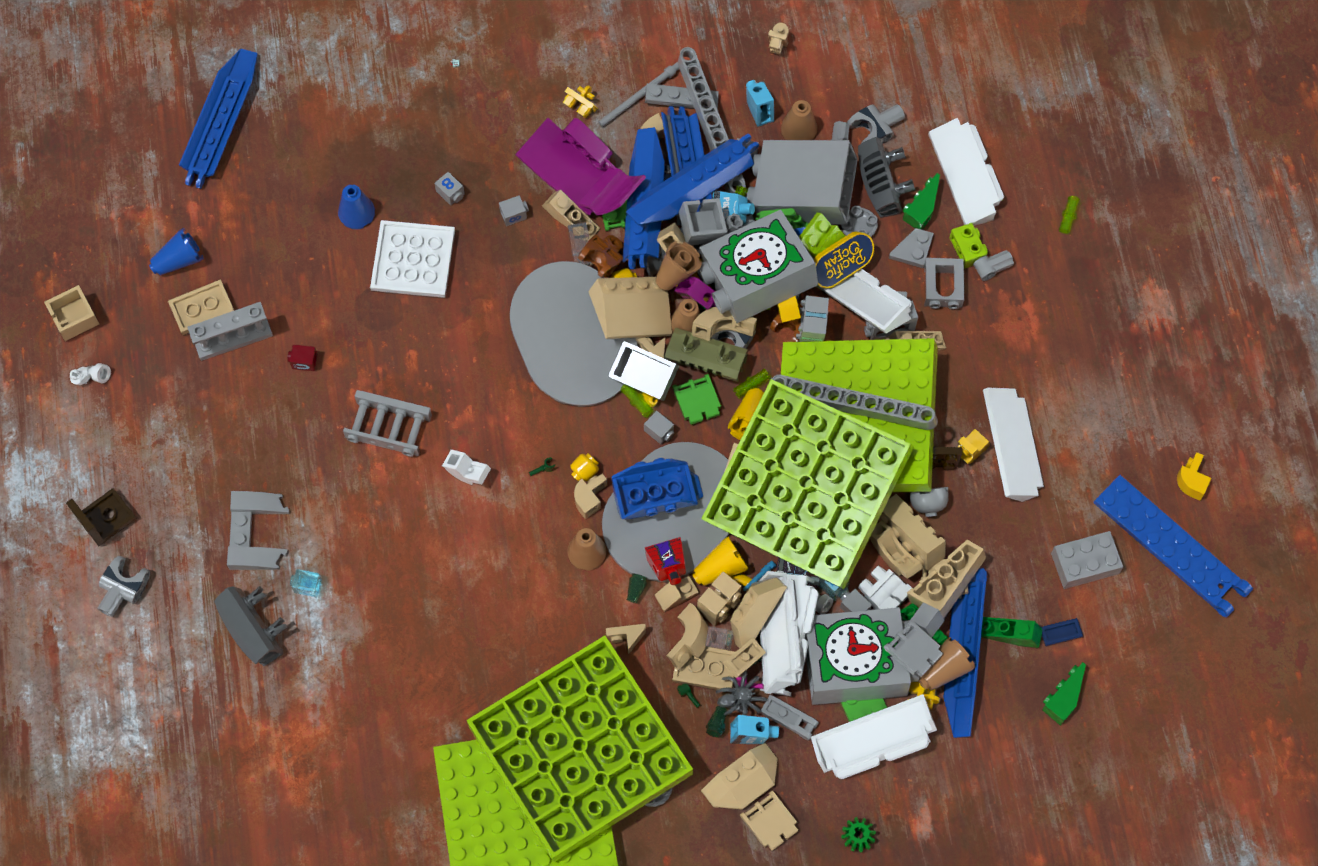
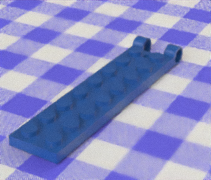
[1094,475,1253,617]

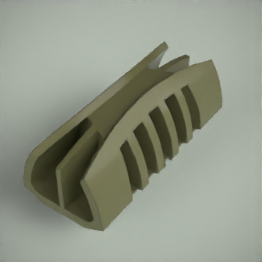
[664,328,748,382]

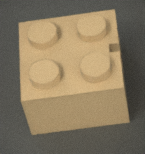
[44,285,99,341]
[697,572,742,626]

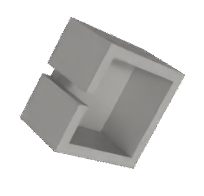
[679,198,727,245]

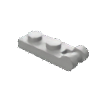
[761,694,819,740]

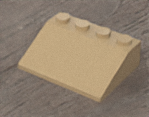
[588,277,672,339]

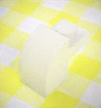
[442,450,491,485]

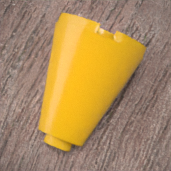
[728,388,764,440]
[693,536,749,586]

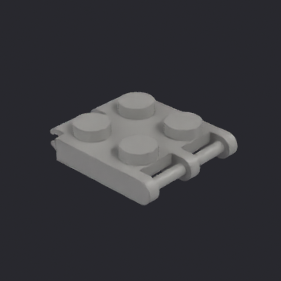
[884,620,943,677]

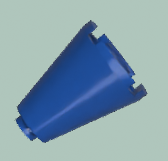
[338,185,375,229]
[149,228,204,275]

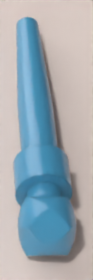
[743,561,776,591]

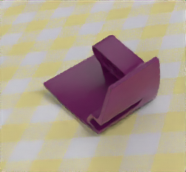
[515,118,646,215]

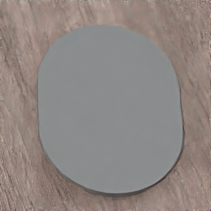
[510,261,637,407]
[602,442,730,582]

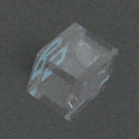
[705,626,733,651]

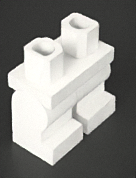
[858,566,912,610]

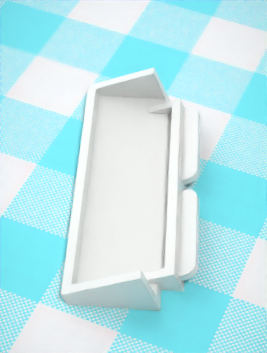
[928,118,1004,226]
[816,269,912,333]
[983,388,1044,502]
[759,571,802,694]
[760,574,819,696]
[811,694,937,779]

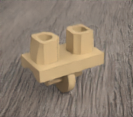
[768,23,789,55]

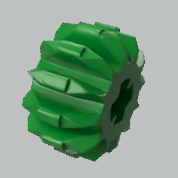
[841,817,876,853]

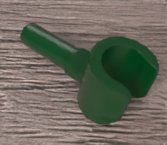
[529,457,555,476]
[677,683,700,708]

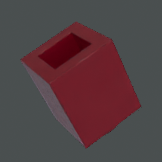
[287,345,318,371]

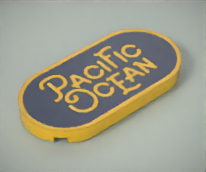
[814,231,874,288]

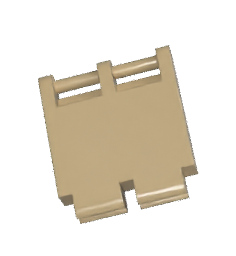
[740,791,798,851]

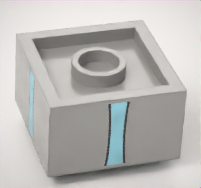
[796,296,829,342]

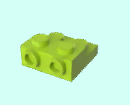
[799,213,845,257]

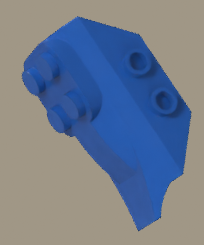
[612,458,703,519]

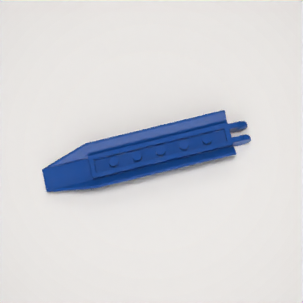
[179,48,258,189]
[661,106,712,212]
[623,127,665,270]
[626,134,759,225]
[943,568,987,738]

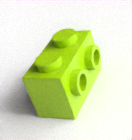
[949,223,988,269]

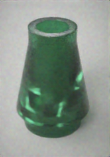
[626,573,648,604]
[706,706,727,738]

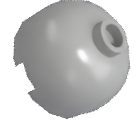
[910,487,949,517]

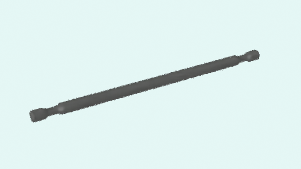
[666,115,679,173]

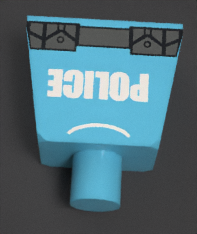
[713,191,755,224]
[730,715,779,744]

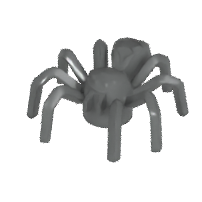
[716,670,767,716]

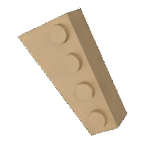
[879,494,946,570]
[907,540,986,618]

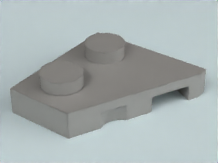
[889,228,934,268]

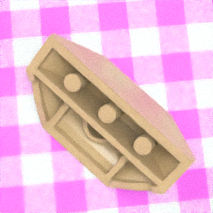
[730,578,787,649]
[701,743,777,810]

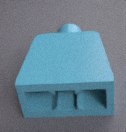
[746,80,774,127]

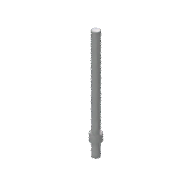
[598,62,680,127]

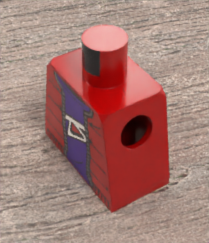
[645,537,686,585]

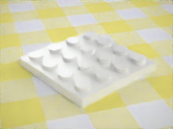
[370,220,455,298]

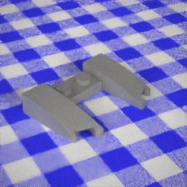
[227,491,290,570]

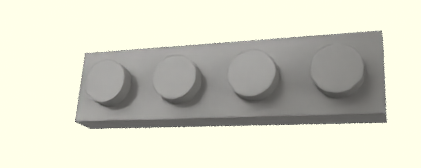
[645,83,719,109]

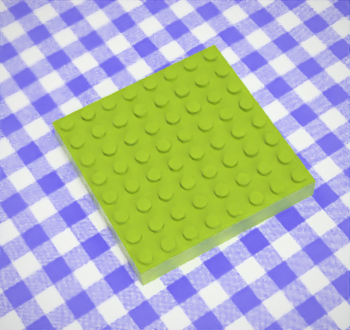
[781,338,938,492]
[701,379,914,589]
[466,636,693,863]
[433,740,618,866]

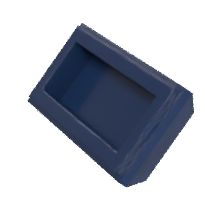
[1041,618,1083,646]

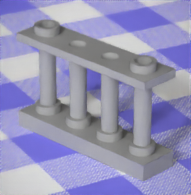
[187,302,273,361]
[343,390,432,457]

